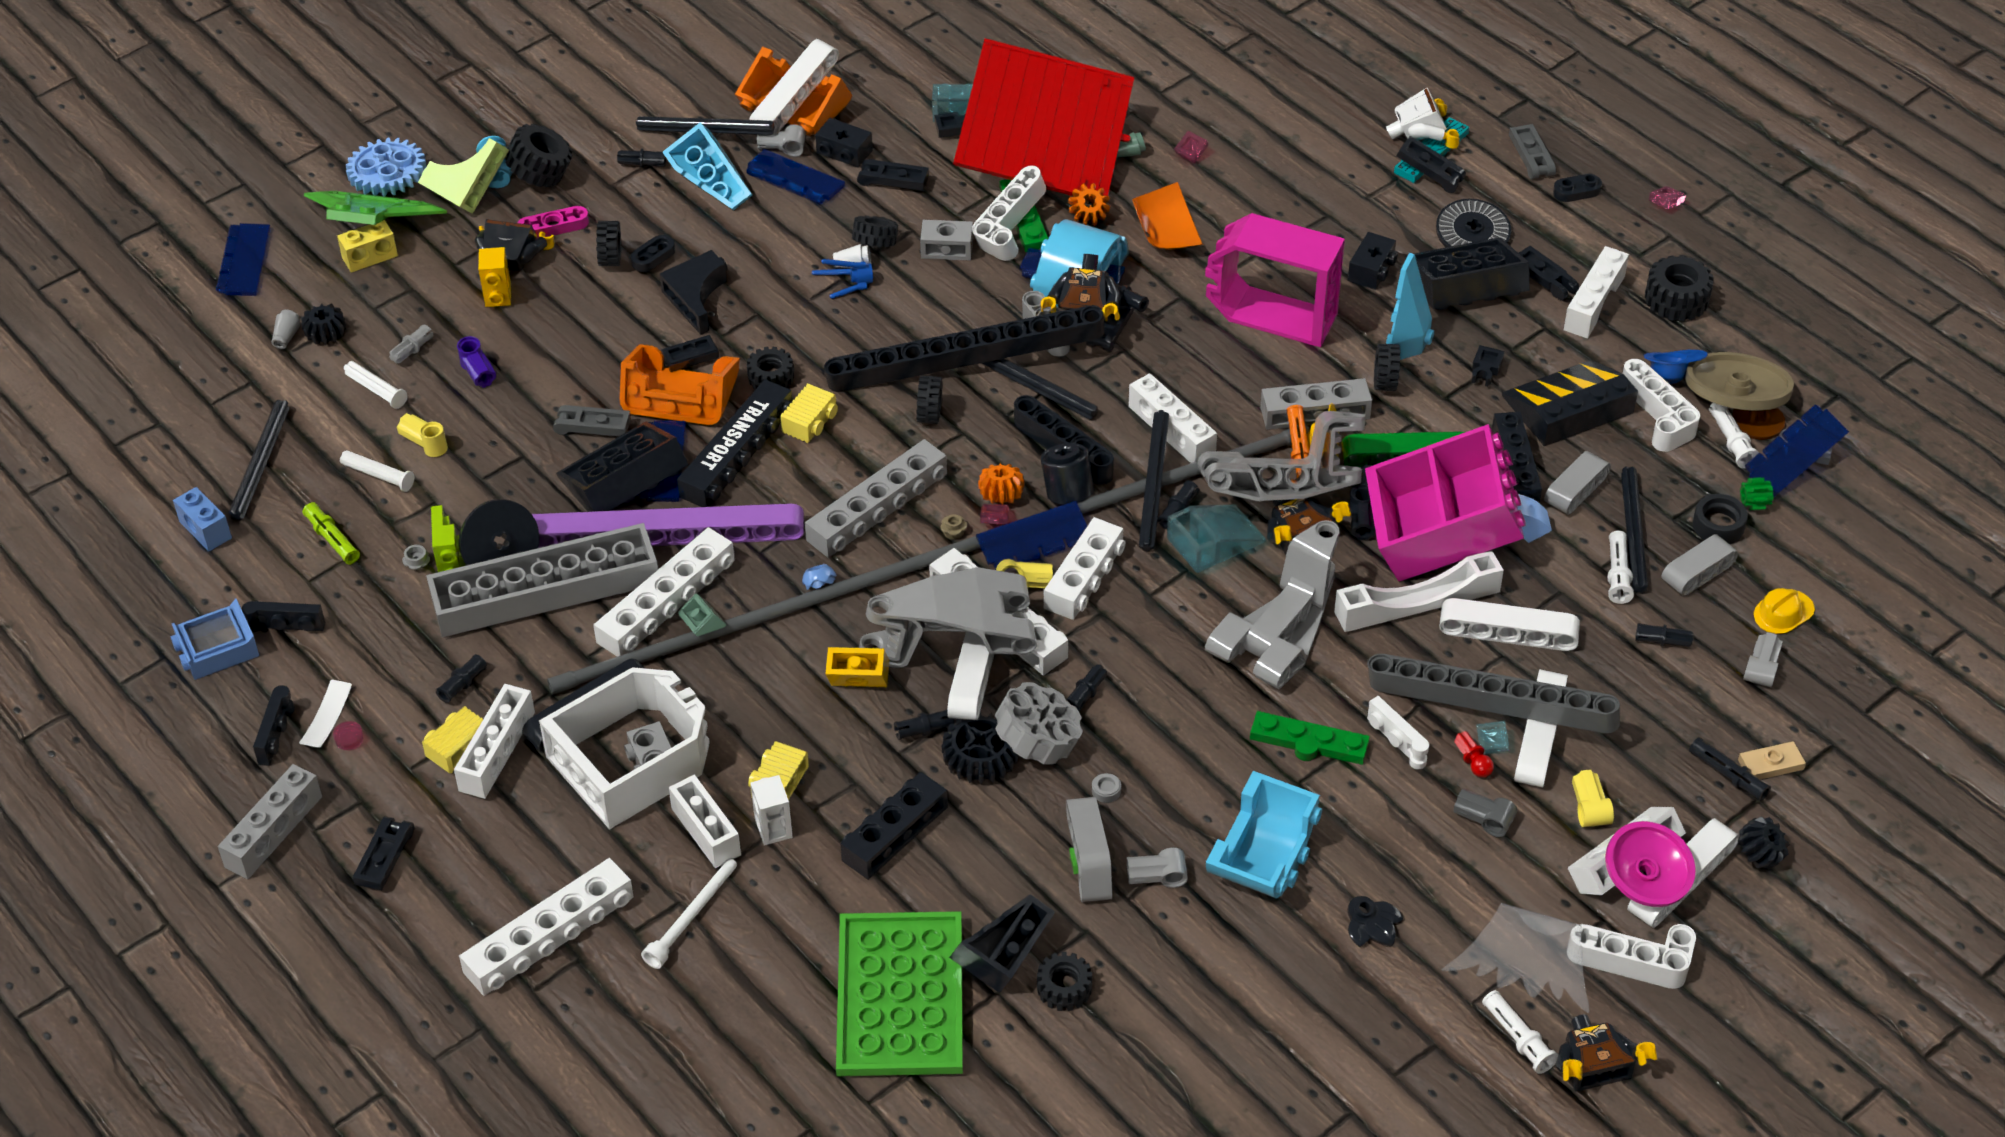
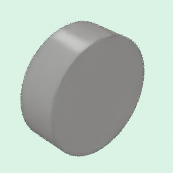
[1092,773,1121,803]

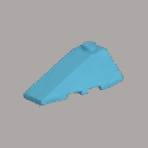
[663,122,752,210]
[1386,253,1434,360]

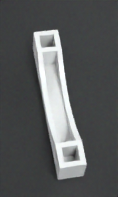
[1334,551,1503,632]

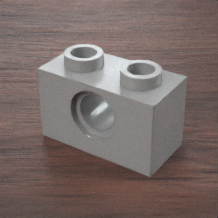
[920,220,973,260]

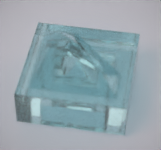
[1476,721,1510,754]

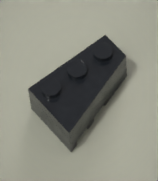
[949,894,1055,993]

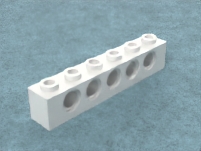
[593,527,735,657]
[929,548,1068,676]
[459,858,634,996]

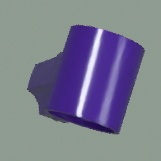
[457,336,496,388]

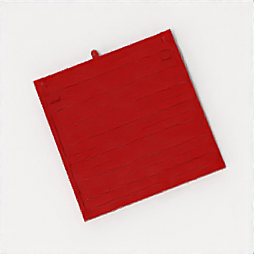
[953,38,1134,196]

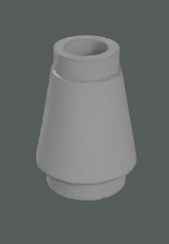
[271,310,301,349]

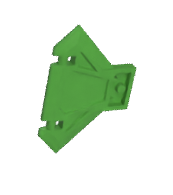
[304,191,447,225]

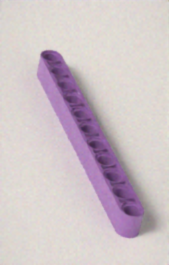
[532,504,804,548]

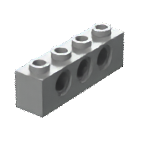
[1260,378,1372,430]
[218,764,322,879]

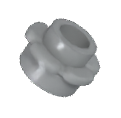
[402,545,430,570]

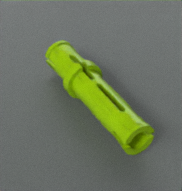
[302,502,360,565]

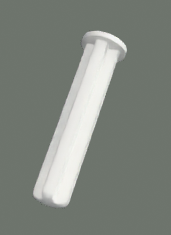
[344,361,407,409]
[340,450,415,492]

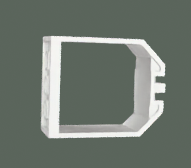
[539,667,710,830]

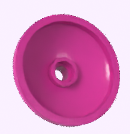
[1605,821,1696,907]

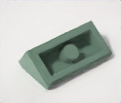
[678,593,727,637]

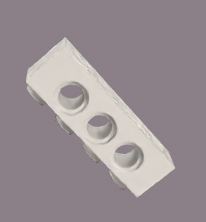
[1129,373,1217,463]
[1044,517,1126,620]
[454,684,535,799]
[1568,807,1686,895]

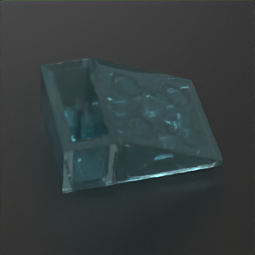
[1167,505,1266,573]

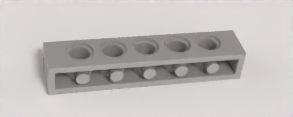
[805,439,947,558]

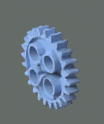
[346,138,426,197]

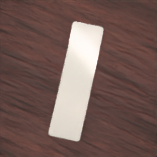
[299,680,352,747]

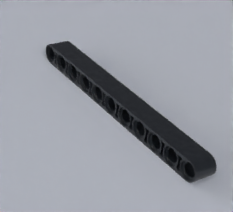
[824,305,1105,392]

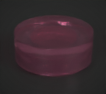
[333,721,364,750]

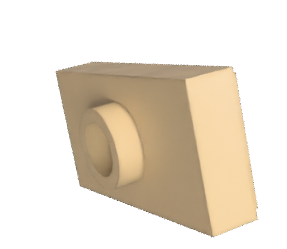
[1738,741,1806,780]

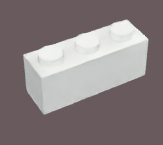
[669,774,741,868]

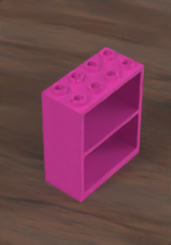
[1365,424,1526,582]

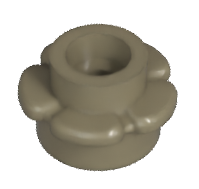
[940,514,967,539]

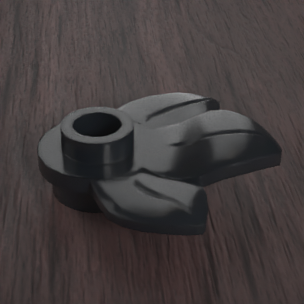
[1347,896,1403,947]

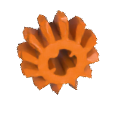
[1068,183,1110,226]
[978,463,1024,505]

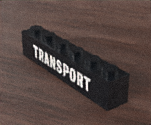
[677,379,792,507]

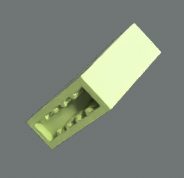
[418,138,509,214]

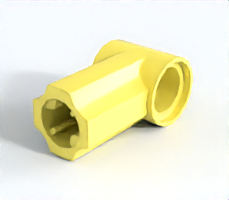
[397,413,448,457]
[996,559,1053,588]
[1572,770,1614,827]

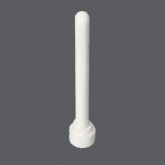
[641,859,737,969]

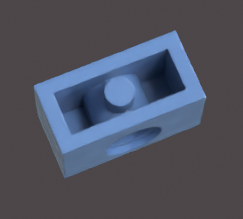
[173,487,232,552]

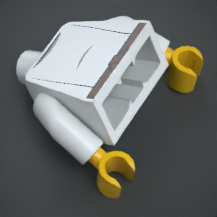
[1386,88,1459,149]

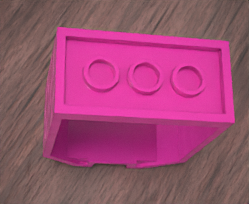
[1205,213,1345,348]

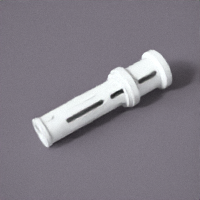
[1709,403,1760,468]
[1607,531,1634,604]
[1482,990,1558,1074]

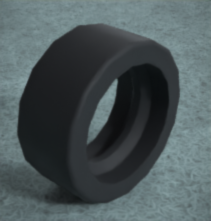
[1693,494,1748,544]

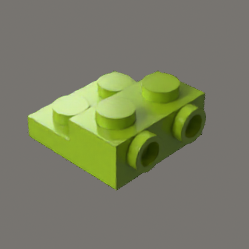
[431,505,466,572]

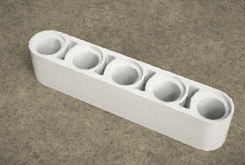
[749,39,839,134]
[1439,598,1580,651]
[948,632,994,720]
[1514,669,1568,788]
[1627,818,1740,928]

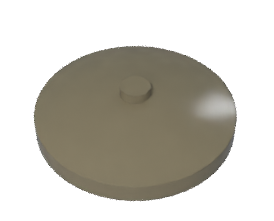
[1685,352,1794,410]

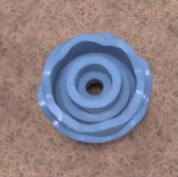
[802,564,837,590]

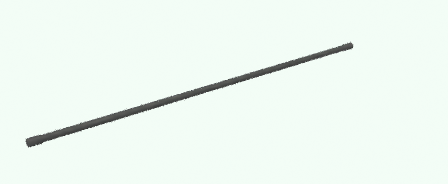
[547,424,1309,695]

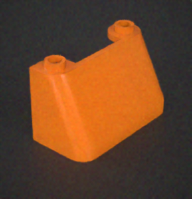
[735,46,852,136]
[620,344,740,425]

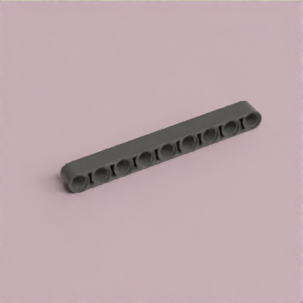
[1367,654,1620,733]

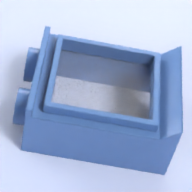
[170,599,259,680]

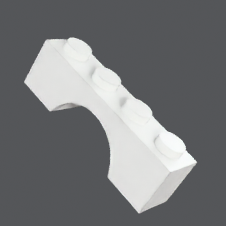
[1564,246,1629,339]

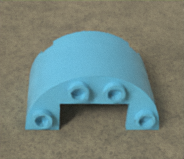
[1030,219,1129,307]
[1206,771,1322,898]

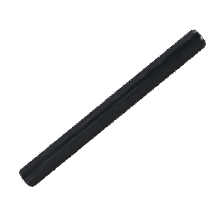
[636,116,775,135]
[981,358,1098,420]
[229,399,290,521]
[1139,410,1169,551]
[1621,466,1648,594]

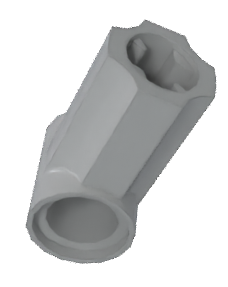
[1743,632,1783,688]
[1127,848,1188,888]

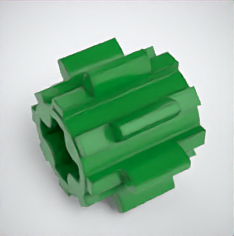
[1740,477,1774,510]

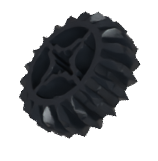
[941,712,1019,785]

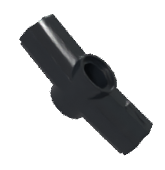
[1349,465,1376,540]

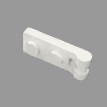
[1367,696,1429,769]

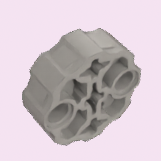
[995,682,1083,764]

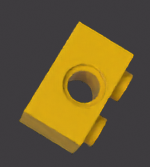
[478,247,511,307]
[826,647,890,687]

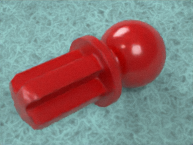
[1454,731,1494,778]

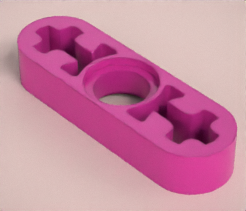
[517,206,589,238]

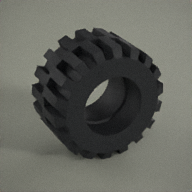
[504,124,573,187]
[1645,255,1714,321]

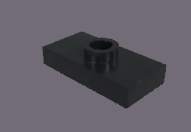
[661,335,719,372]

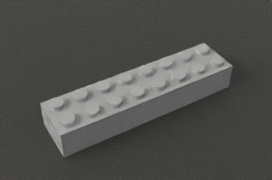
[426,523,658,637]

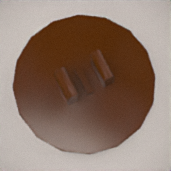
[1732,408,1785,440]

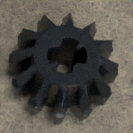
[301,303,346,345]
[1737,817,1790,869]

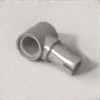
[757,125,806,157]

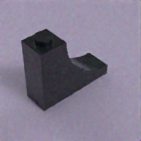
[659,250,728,335]

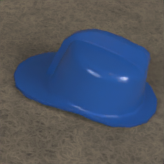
[1644,350,1708,384]

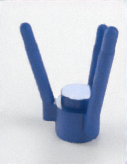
[812,259,873,299]

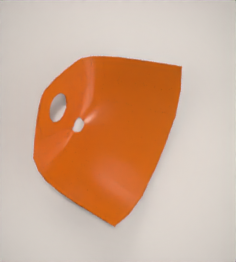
[1132,182,1203,250]

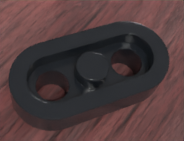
[1553,173,1602,202]
[631,235,675,272]

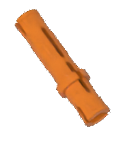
[1286,405,1310,479]

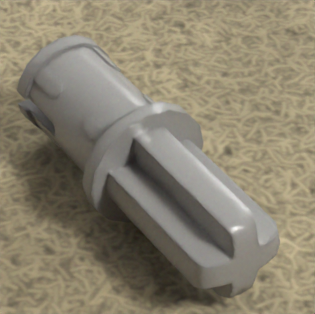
[389,325,434,364]

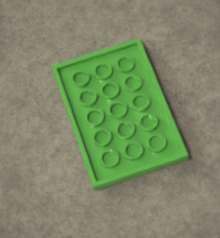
[836,911,963,1076]

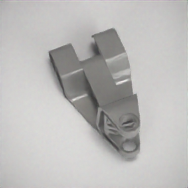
[1197,411,1366,502]
[1205,520,1339,689]
[859,567,1037,668]

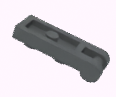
[1509,124,1556,179]
[553,405,631,436]

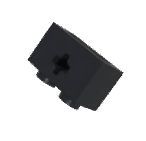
[815,118,873,168]
[1348,232,1398,290]

